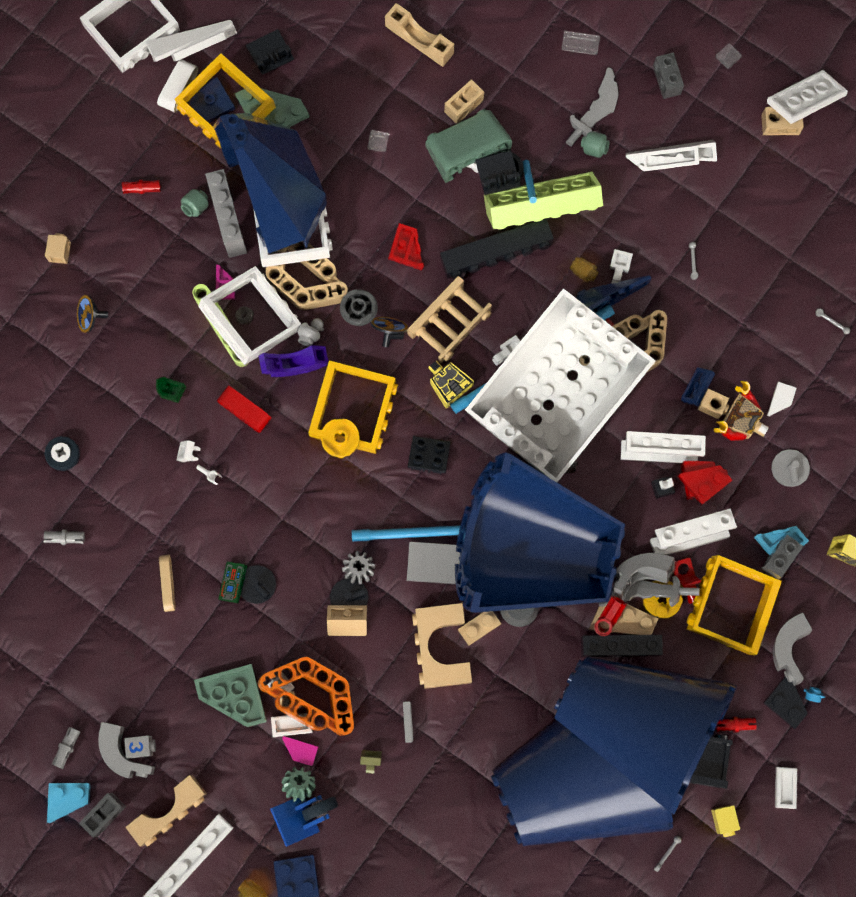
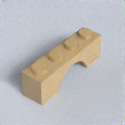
[385,3,454,67]
[125,775,207,847]

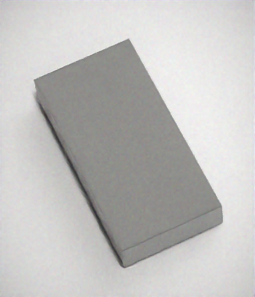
[403,702,413,743]

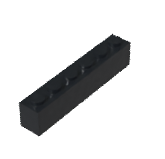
[440,218,554,279]

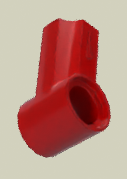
[594,595,627,636]

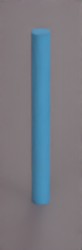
[523,160,537,204]

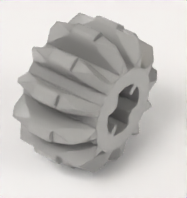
[342,551,375,585]

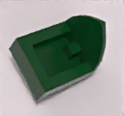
[156,377,186,403]

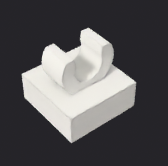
[177,440,200,462]

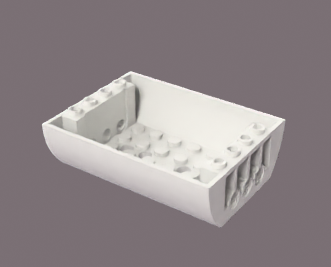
[465,289,655,482]

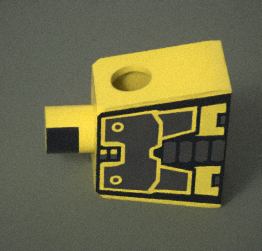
[429,361,474,409]
[827,534,856,567]

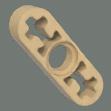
[159,555,176,612]

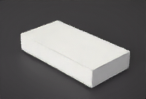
[271,713,313,737]
[775,767,797,809]

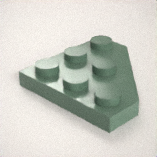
[235,88,309,128]
[194,664,267,727]

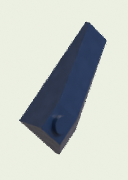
[576,275,652,313]

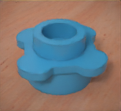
[804,687,825,703]

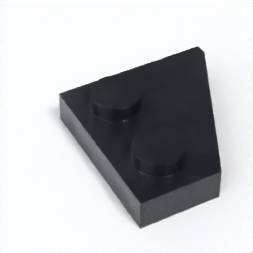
[763,676,808,729]

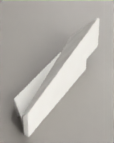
[146,20,237,62]
[625,140,717,171]

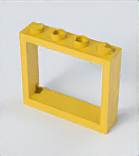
[174,54,276,148]
[308,361,398,454]
[687,555,782,655]

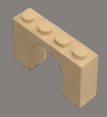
[412,603,472,689]

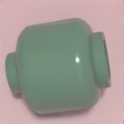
[581,131,610,158]
[181,189,208,217]

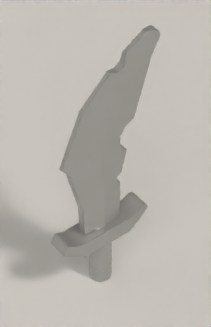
[566,67,619,146]
[599,576,700,607]

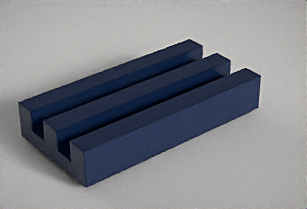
[680,367,715,406]

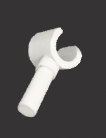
[196,465,222,485]

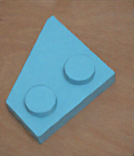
[754,526,809,555]
[47,783,90,823]

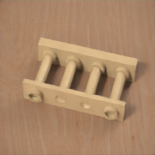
[407,276,492,364]

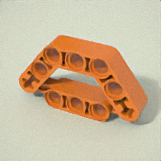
[258,657,354,736]

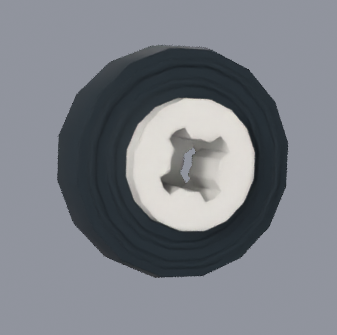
[44,436,80,471]

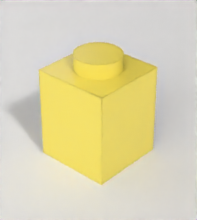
[711,805,740,837]

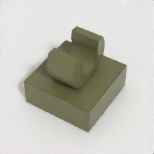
[360,750,382,774]

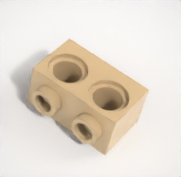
[444,80,484,124]
[762,106,804,135]

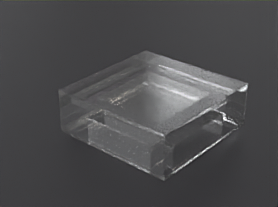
[715,43,742,69]
[368,130,389,152]

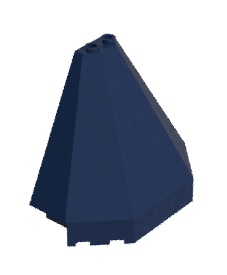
[213,113,327,254]

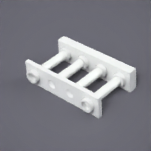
[621,431,706,463]
[650,509,737,555]

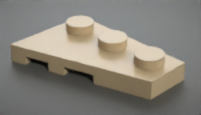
[589,604,658,635]

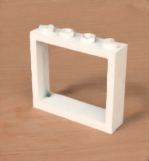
[80,0,180,73]
[254,207,333,267]
[198,266,301,365]

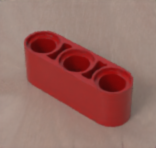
[217,385,272,433]

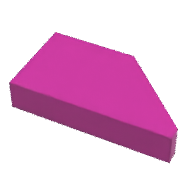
[216,265,235,300]
[282,736,318,766]

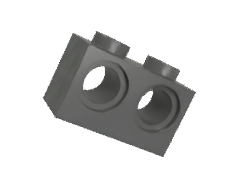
[653,52,684,99]
[760,535,803,579]
[79,793,126,838]

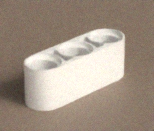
[157,59,198,113]

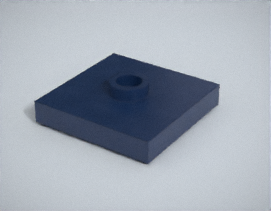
[189,77,235,123]

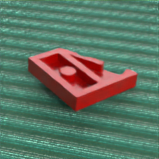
[388,223,424,270]
[678,465,732,505]

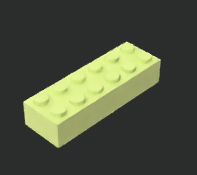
[484,172,603,229]

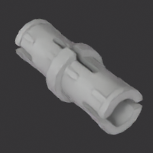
[44,529,85,545]
[51,727,81,769]

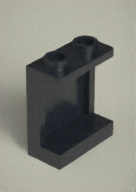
[690,734,733,789]

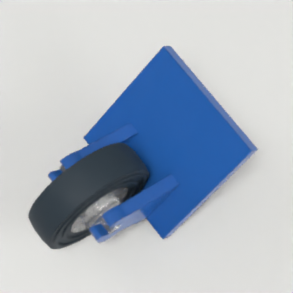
[270,795,338,847]

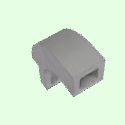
[613,553,675,600]
[773,613,812,686]
[98,722,155,778]

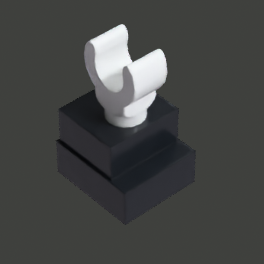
[651,477,675,499]

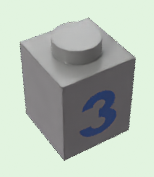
[124,736,156,759]

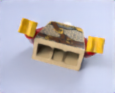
[714,381,769,441]

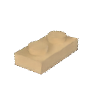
[458,611,501,646]

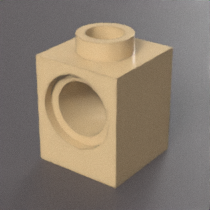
[45,233,71,264]
[697,389,730,419]

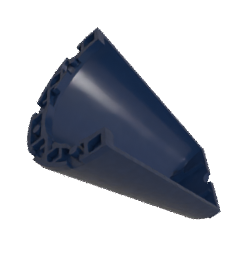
[455,453,625,613]
[554,657,737,814]
[491,720,673,846]

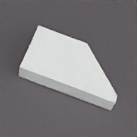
[767,382,796,416]

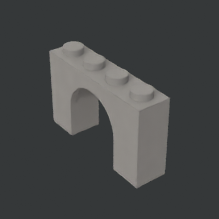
[205,169,247,258]

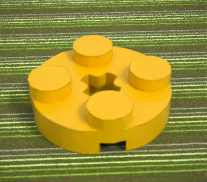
[321,419,360,458]
[643,580,683,618]

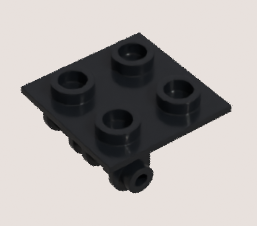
[246,29,295,75]
[475,151,521,195]
[407,436,450,475]

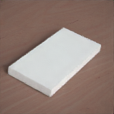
[767,70,848,124]

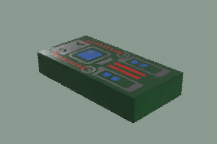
[218,561,247,604]

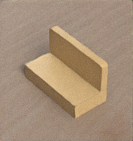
[327,605,367,636]

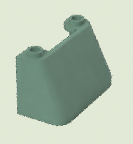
[425,109,512,183]

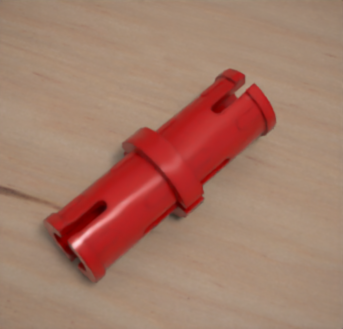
[122,179,161,194]
[715,717,757,732]

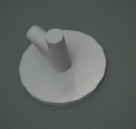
[771,449,810,487]

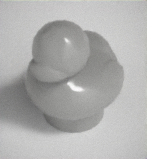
[297,318,324,347]

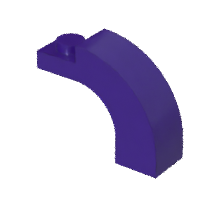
[258,345,329,377]

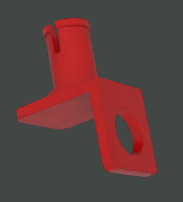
[674,557,702,604]

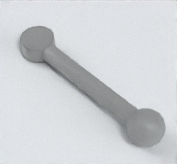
[689,242,698,280]
[815,309,850,334]
[654,836,682,872]

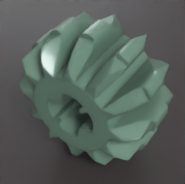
[281,767,316,802]

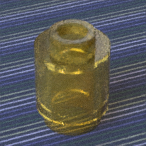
[570,256,599,283]
[237,879,268,897]

